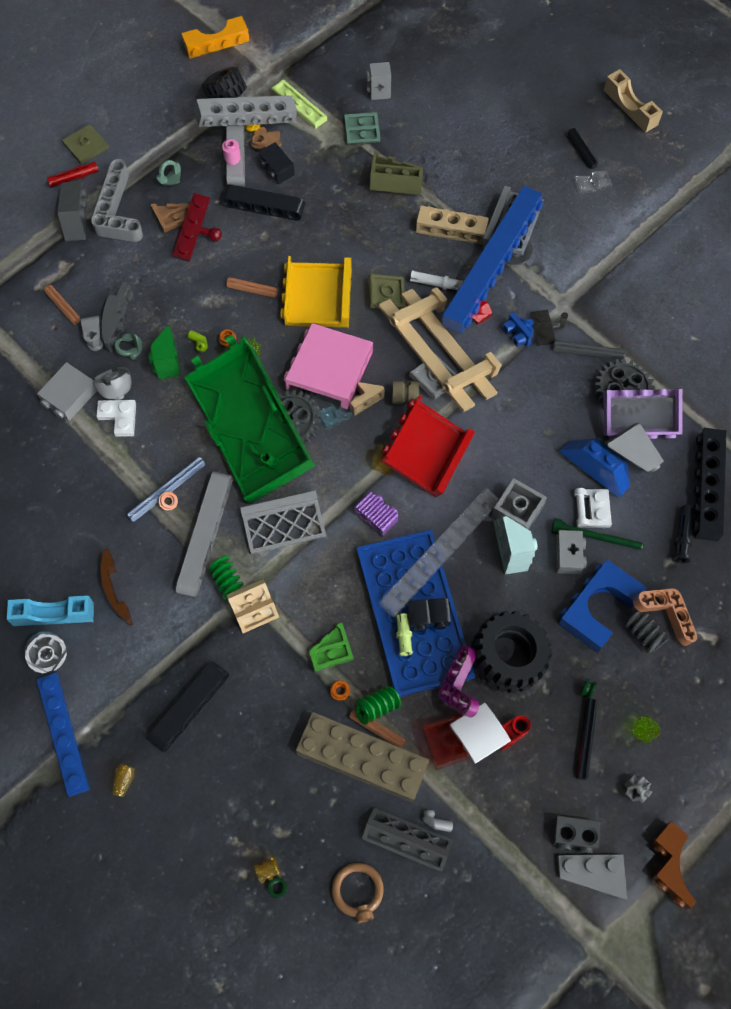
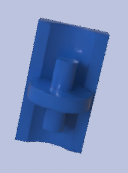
[502,312,534,347]

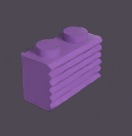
[354,491,398,537]

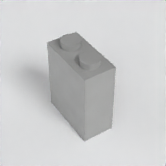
[37,362,97,421]

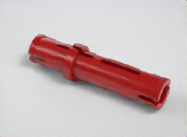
[47,161,99,188]

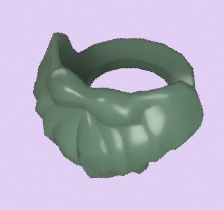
[156,160,181,186]
[114,333,143,360]

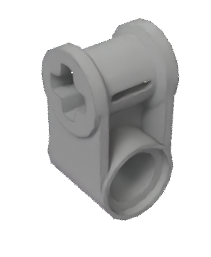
[81,315,104,351]

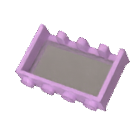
[603,389,682,439]

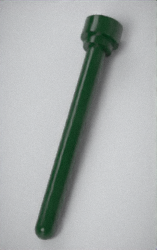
[551,518,644,550]

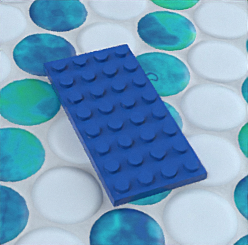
[357,529,476,697]

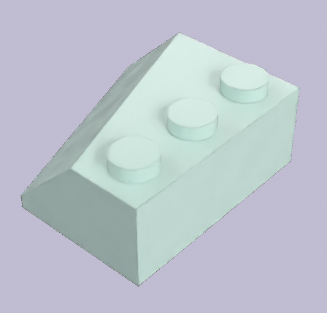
[493,516,537,574]

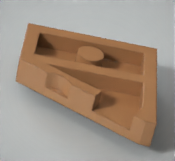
[151,203,189,233]

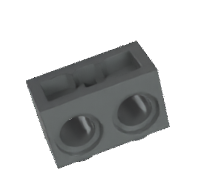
[552,816,601,854]

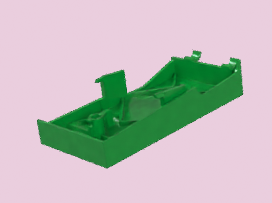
[184,334,316,504]

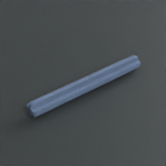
[127,457,205,522]

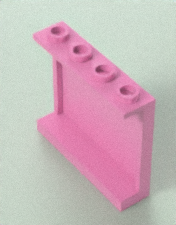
[284,323,373,409]

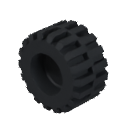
[201,67,247,99]

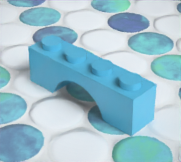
[7,596,94,626]

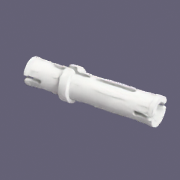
[410,270,464,291]

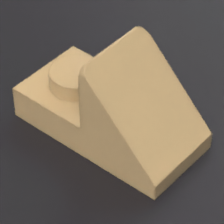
[350,382,385,416]

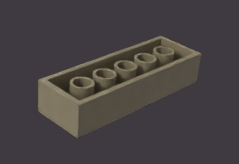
[296,712,429,804]

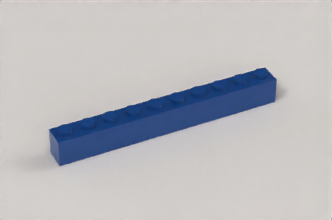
[443,186,543,334]

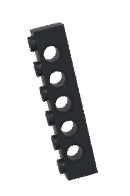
[692,428,727,541]

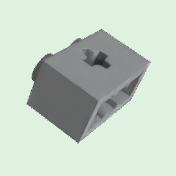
[367,62,391,100]
[556,530,587,575]

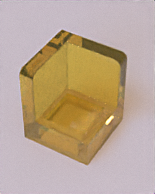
[372,444,392,476]

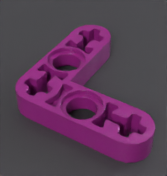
[439,645,479,718]

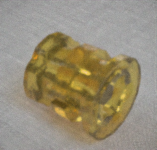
[254,856,282,884]

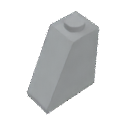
[603,423,664,472]

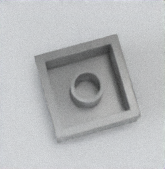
[492,478,547,530]

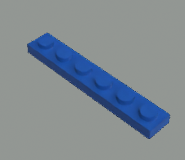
[37,673,90,797]

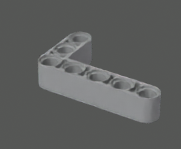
[91,159,143,242]

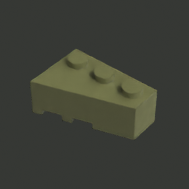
[370,151,423,195]

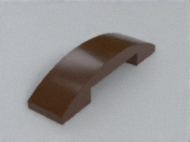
[101,548,134,626]

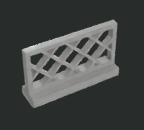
[483,186,544,255]
[240,490,326,554]

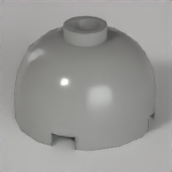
[93,367,132,400]
[24,631,67,673]

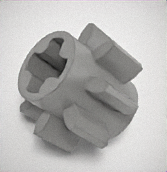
[624,775,652,803]

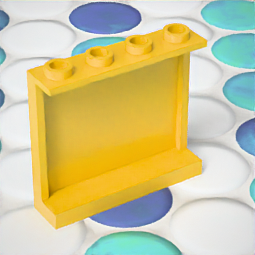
[281,256,352,328]

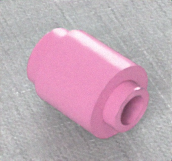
[222,139,241,165]

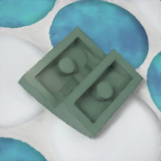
[345,112,380,145]

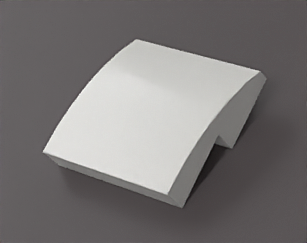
[450,703,511,764]

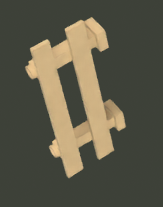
[378,287,502,412]

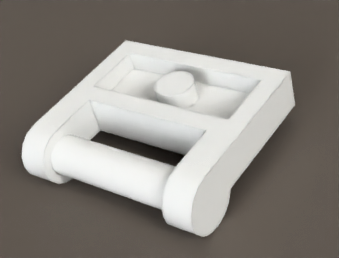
[574,488,612,528]

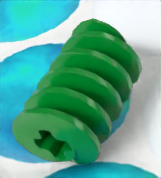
[208,556,244,600]
[355,686,401,725]

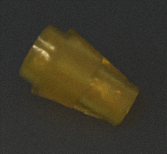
[112,764,136,797]

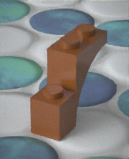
[651,821,697,909]

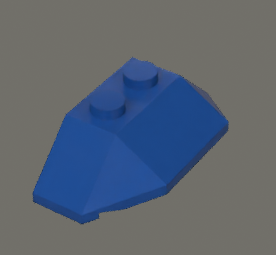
[559,438,630,498]

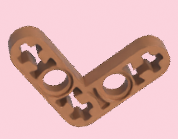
[633,589,697,646]

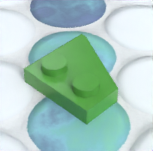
[309,622,354,672]

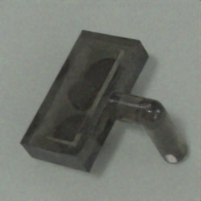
[530,310,568,346]

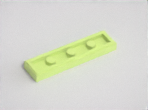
[271,80,327,129]

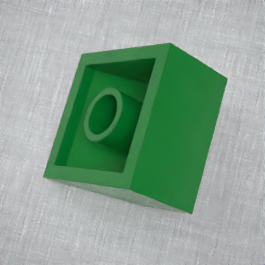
[148,326,181,379]

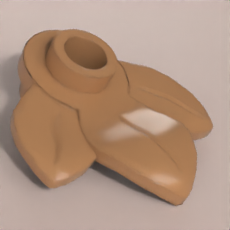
[251,127,282,150]

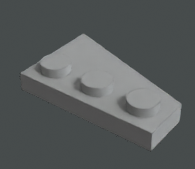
[557,855,628,901]

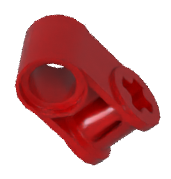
[499,715,531,751]

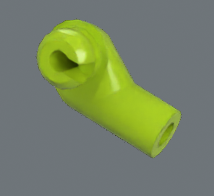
[188,330,208,353]

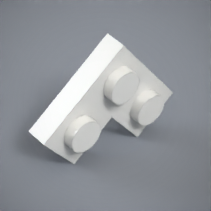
[97,400,136,437]

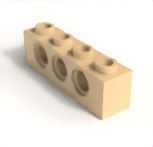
[416,206,489,245]

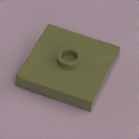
[62,124,109,165]
[368,274,406,310]

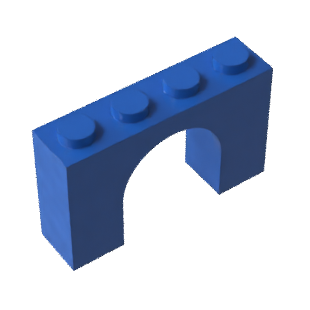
[559,560,647,653]

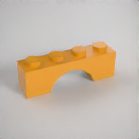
[181,16,250,59]

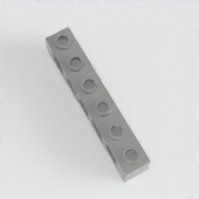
[194,95,297,127]

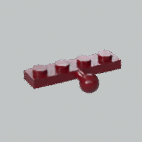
[173,193,222,262]

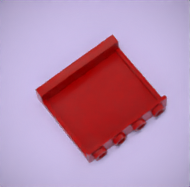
[379,395,475,497]

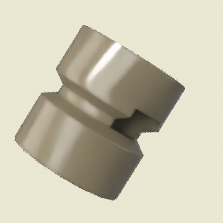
[392,381,419,405]

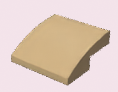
[227,579,279,633]

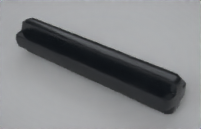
[568,128,598,169]

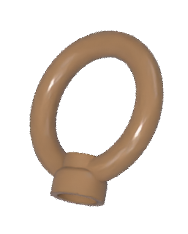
[332,863,384,923]

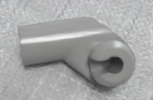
[422,810,453,832]

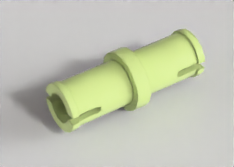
[396,613,413,656]

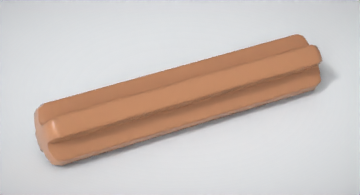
[226,277,278,298]
[44,285,81,325]
[349,709,405,748]

